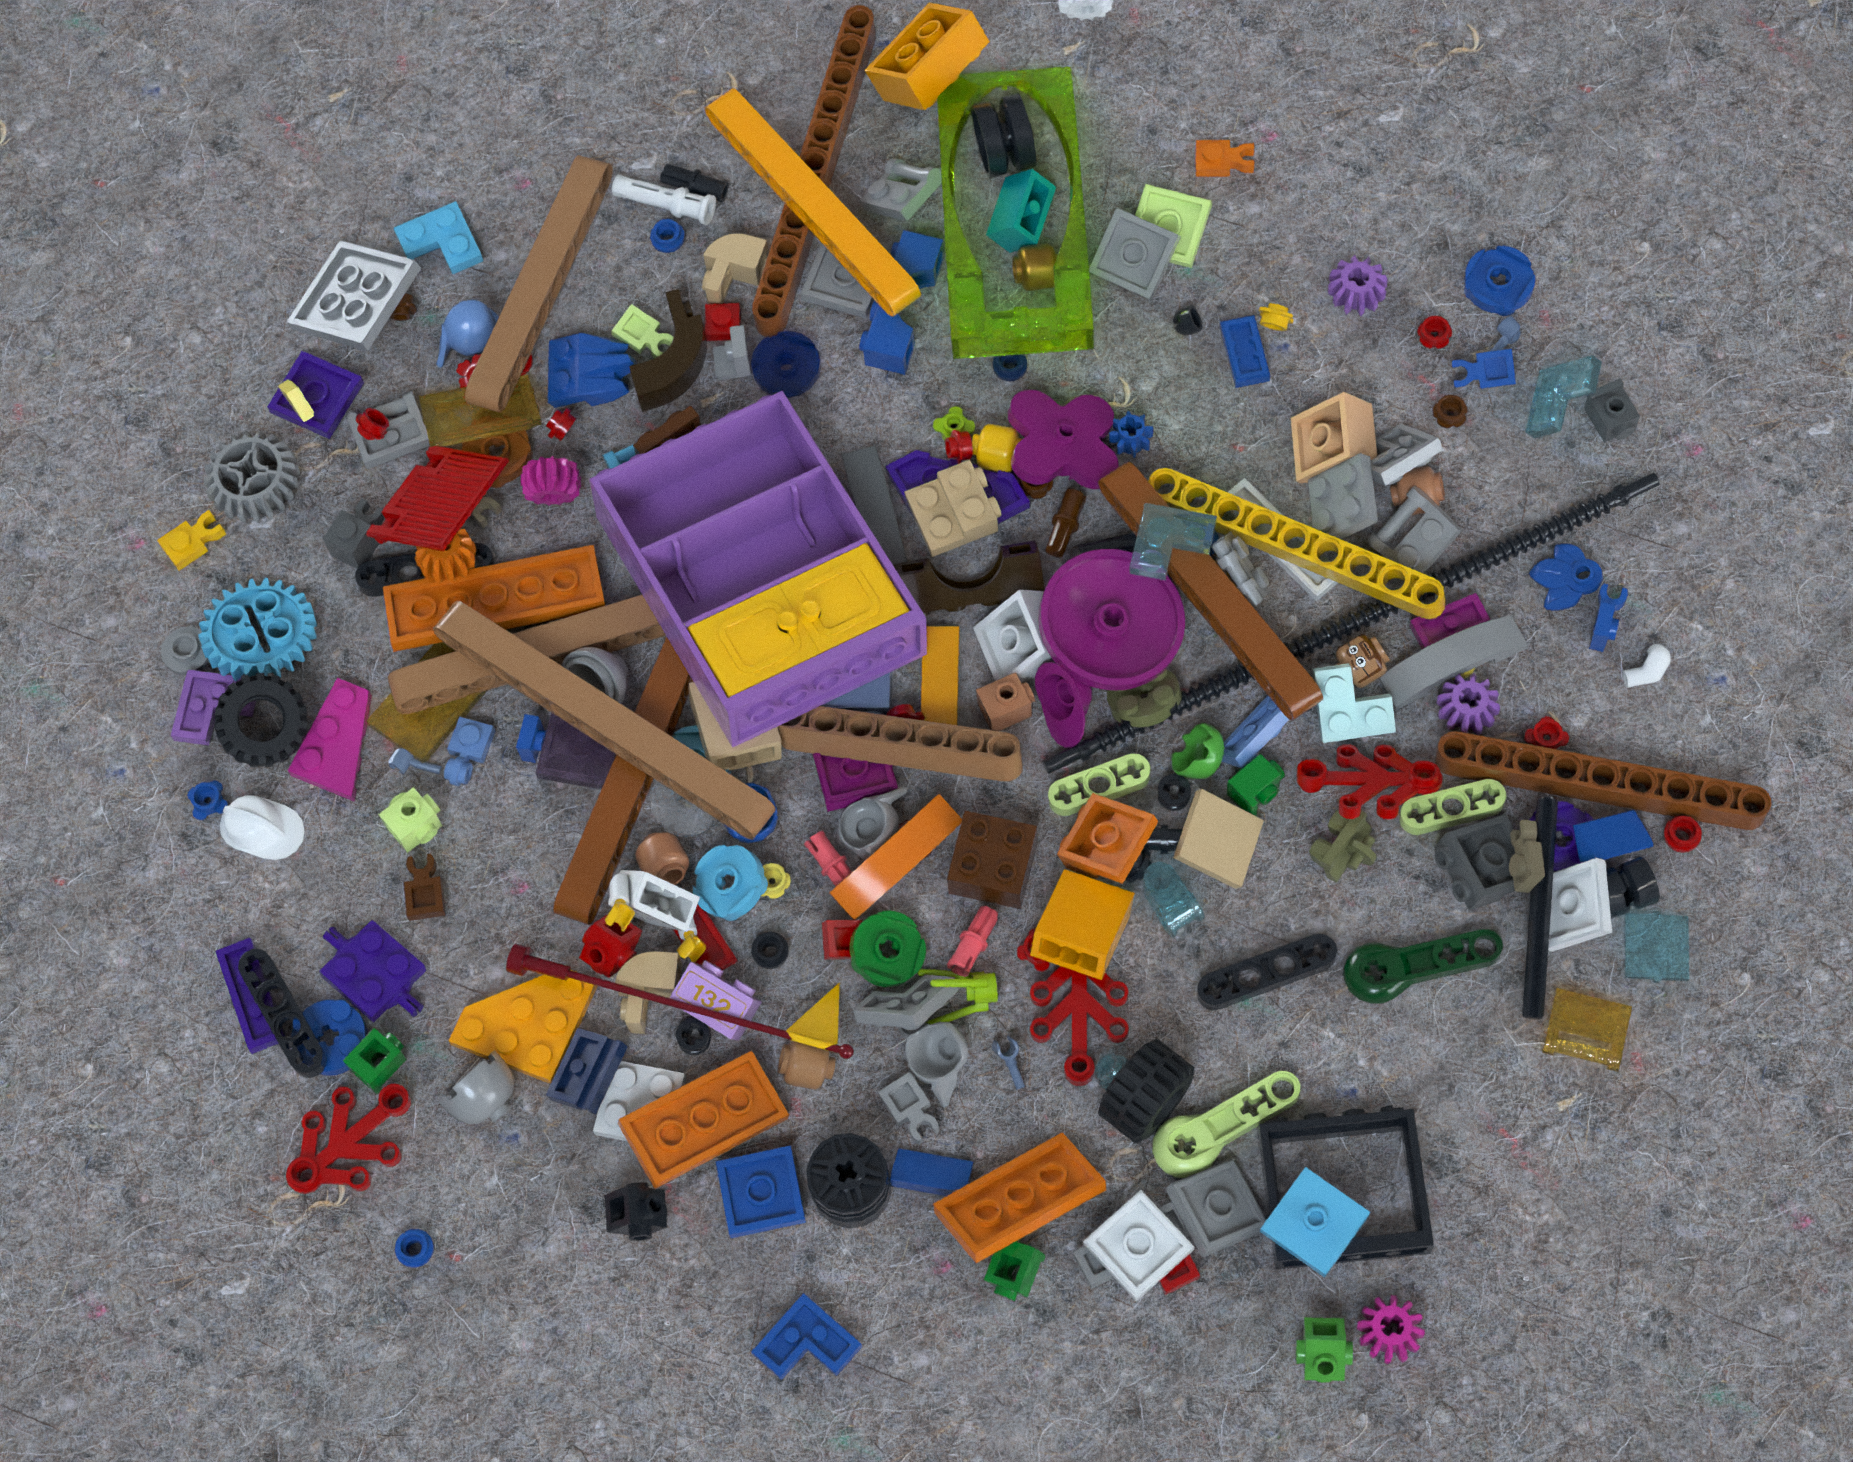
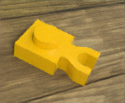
[157,510,227,571]

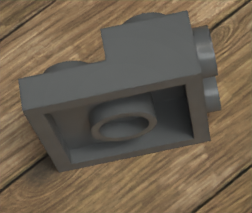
[1434,814,1515,910]

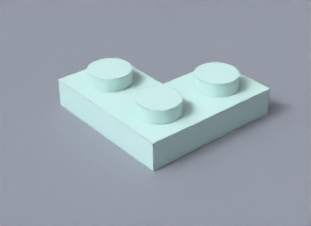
[1312,663,1396,743]

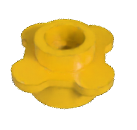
[1258,303,1294,331]

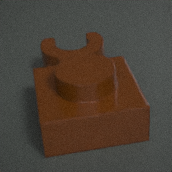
[403,853,446,921]

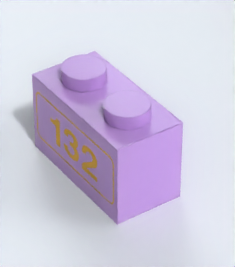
[670,960,762,1041]

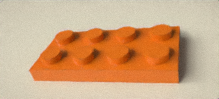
[618,1051,789,1189]
[933,1132,1106,1263]

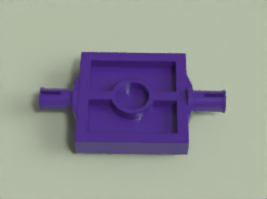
[319,920,426,1023]

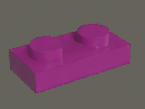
[1409,593,1491,649]

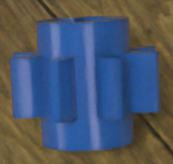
[1109,411,1153,458]

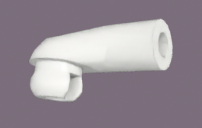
[1623,644,1671,688]

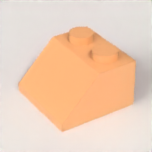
[1291,392,1377,483]

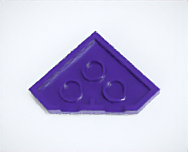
[885,450,1030,556]

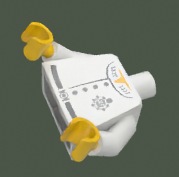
[605,870,706,963]

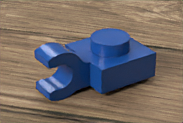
[1589,583,1628,652]

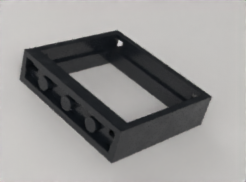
[1258,1105,1434,1270]

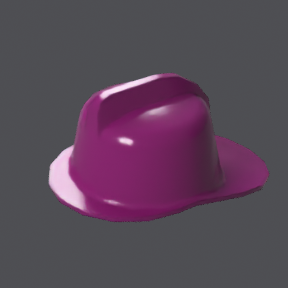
[1035,662,1092,748]

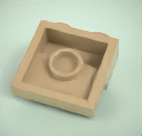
[904,460,1002,557]

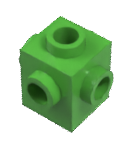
[1296,1318,1353,1383]

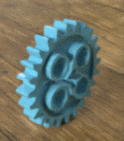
[198,578,317,682]

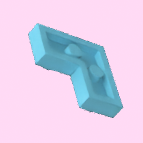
[394,201,484,275]

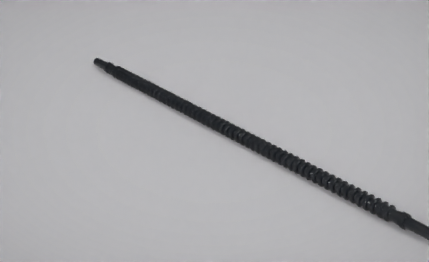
[1042,473,1660,774]

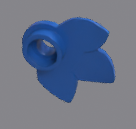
[1529,544,1603,611]

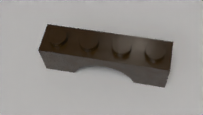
[894,540,1045,616]

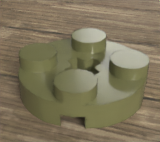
[1107,669,1182,727]

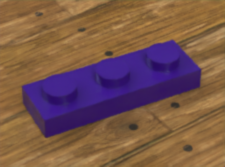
[215,937,286,1054]

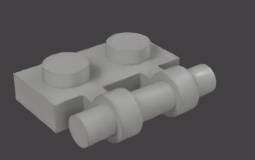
[1211,531,1270,607]

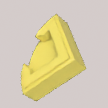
[278,380,314,422]

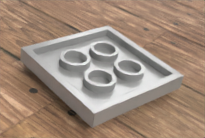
[287,241,421,351]

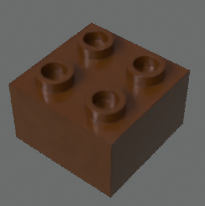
[947,810,1038,909]

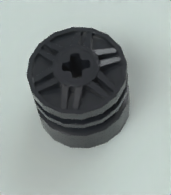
[806,1133,892,1228]

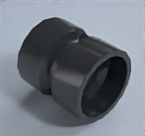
[1606,857,1660,919]

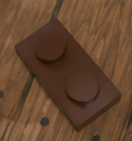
[633,405,701,455]

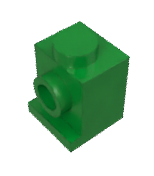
[1226,753,1285,816]
[343,1028,407,1095]
[984,1241,1046,1301]

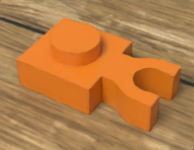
[1195,140,1254,177]

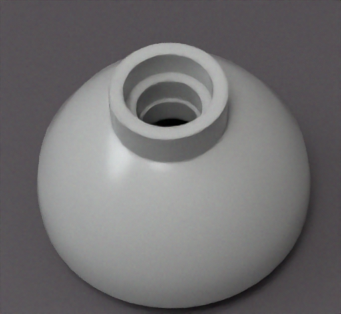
[562,647,628,704]

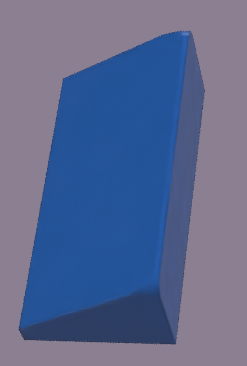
[1573,810,1654,862]
[890,1148,974,1196]

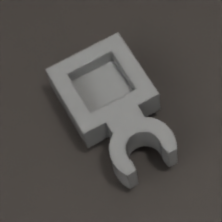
[878,1072,939,1145]

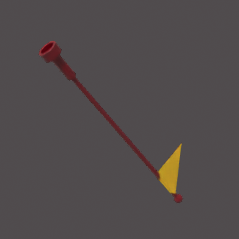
[506,943,854,1059]

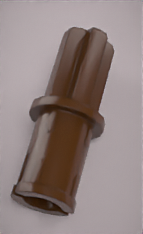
[1045,489,1087,558]

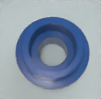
[650,219,685,253]
[395,1229,434,1268]

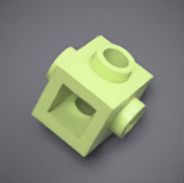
[378,787,442,853]

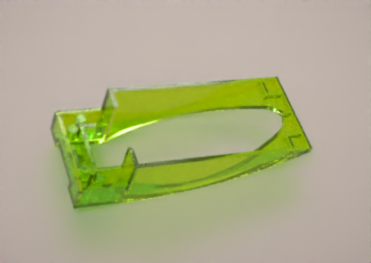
[937,66,1094,359]

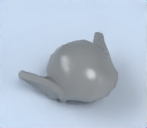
[838,786,907,861]
[898,1022,968,1107]

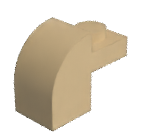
[702,233,769,304]
[615,951,683,1034]

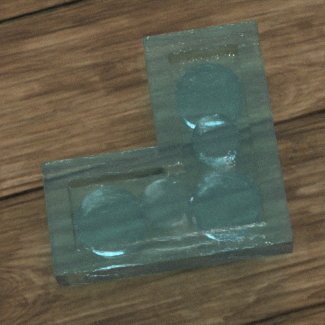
[1525,355,1602,438]
[1130,503,1217,580]

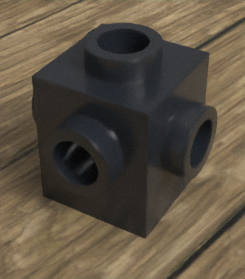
[604,1182,667,1241]

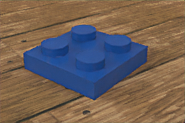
[716,1145,806,1239]

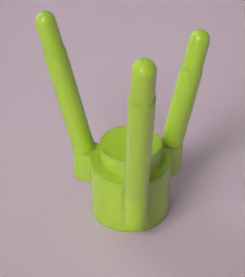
[918,969,998,1025]

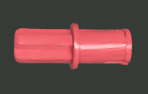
[804,831,852,887]
[947,906,998,977]

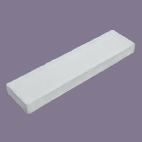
[1226,478,1338,601]

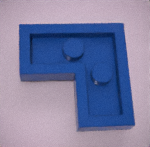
[751,1293,862,1380]

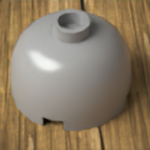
[438,1050,514,1124]

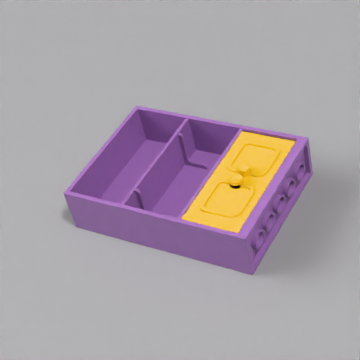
[590,391,927,748]

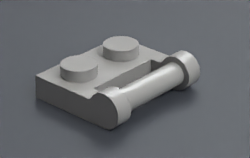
[859,158,943,222]
[346,390,433,469]
[1366,486,1463,574]

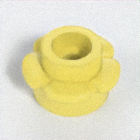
[761,863,791,899]

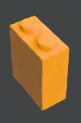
[1030,869,1135,980]

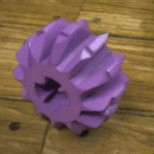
[1328,255,1388,316]
[1437,673,1500,735]

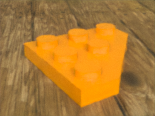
[449,970,598,1084]

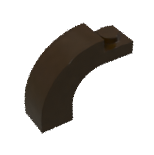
[629,289,707,412]

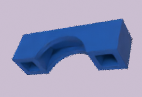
[859,230,945,375]

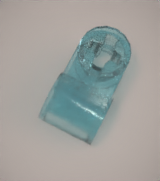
[1142,862,1205,938]

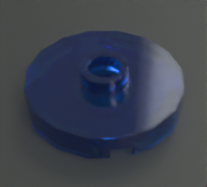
[751,331,821,398]

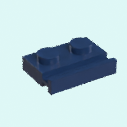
[546,1028,628,1115]

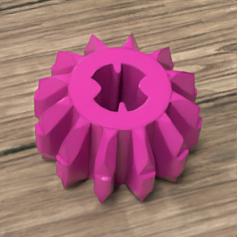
[521,456,581,506]
[1357,1295,1425,1364]

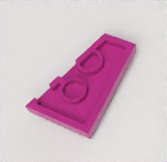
[288,678,372,802]

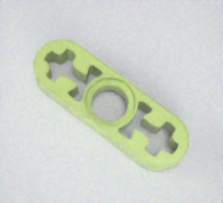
[1048,753,1150,816]
[1399,779,1506,835]

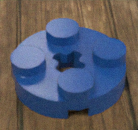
[1464,246,1536,316]
[291,1000,368,1076]

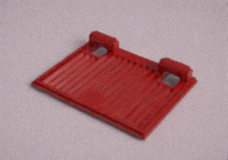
[366,445,509,552]

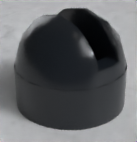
[1173,305,1202,336]

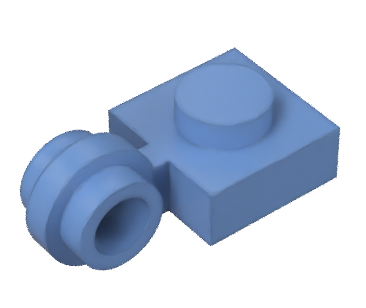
[444,717,496,786]

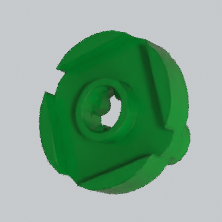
[850,911,926,987]

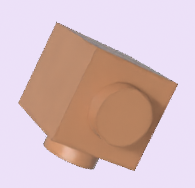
[976,672,1035,731]

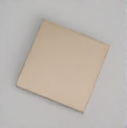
[1173,789,1264,889]

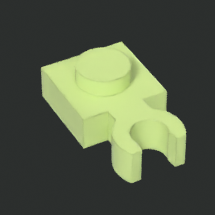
[611,304,674,358]

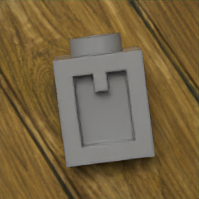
[713,325,751,380]

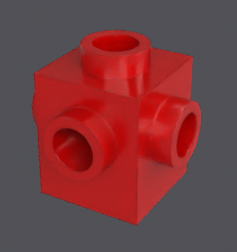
[579,914,643,978]

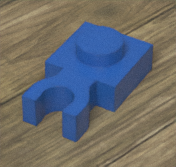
[1451,349,1516,389]

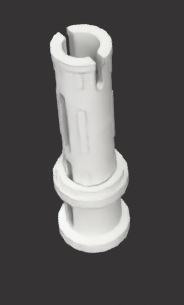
[612,174,716,225]

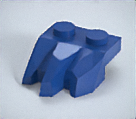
[548,333,637,408]

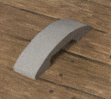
[1379,615,1528,710]

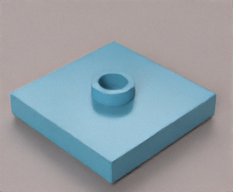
[1260,1167,1370,1278]

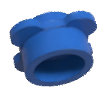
[187,780,228,820]

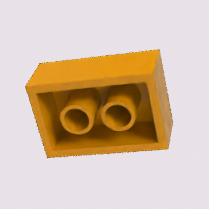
[864,2,990,110]

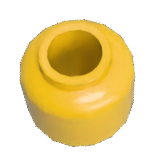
[972,424,1023,473]

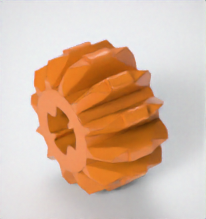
[415,528,477,585]

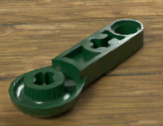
[1343,929,1503,1004]

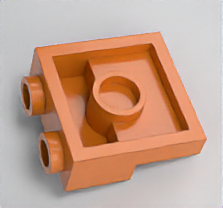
[1057,793,1158,884]

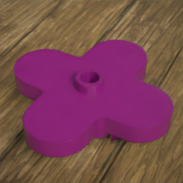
[1007,390,1119,489]

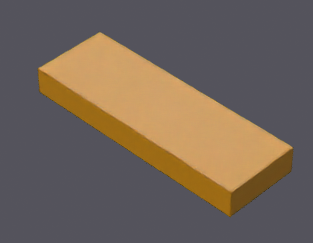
[921,626,960,725]

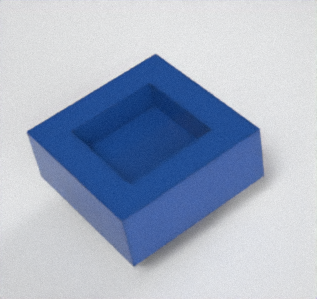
[516,714,548,763]

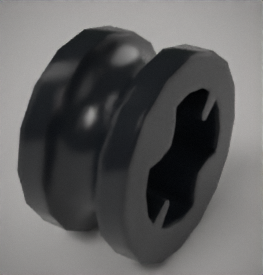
[1157,774,1191,811]
[676,1018,711,1055]

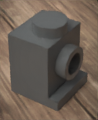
[1584,378,1640,443]

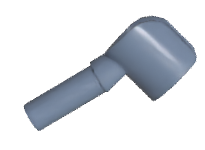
[1491,316,1521,351]
[388,748,442,775]
[992,1035,1025,1090]

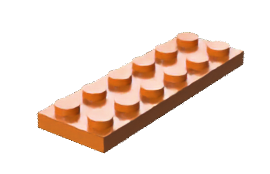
[383,545,606,652]

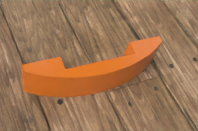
[829,794,962,920]

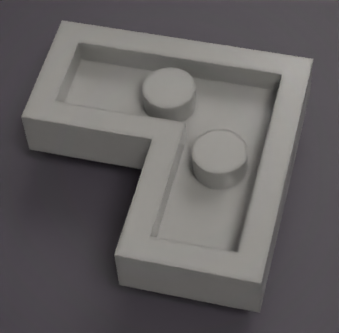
[1371,423,1443,486]
[853,975,958,1030]

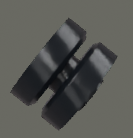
[971,93,1037,179]

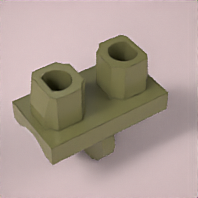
[1309,810,1377,883]

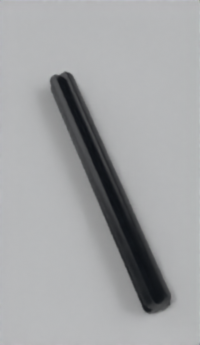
[1522,796,1558,1020]

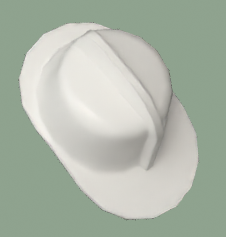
[220,795,305,860]

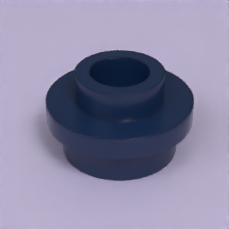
[992,347,1028,382]

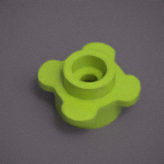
[933,407,975,441]

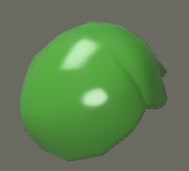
[1171,723,1225,779]

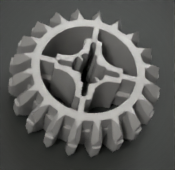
[203,430,300,523]

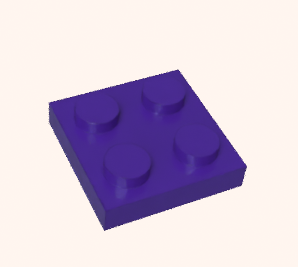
[267,351,364,439]

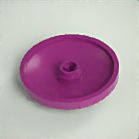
[1038,549,1185,691]

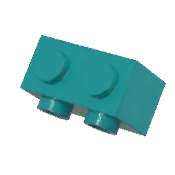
[986,169,1056,253]

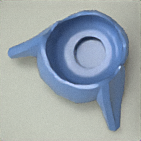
[436,300,499,367]

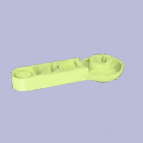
[1152,1071,1300,1178]

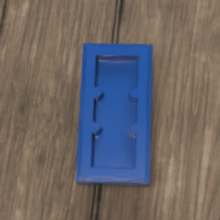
[1220,315,1270,388]

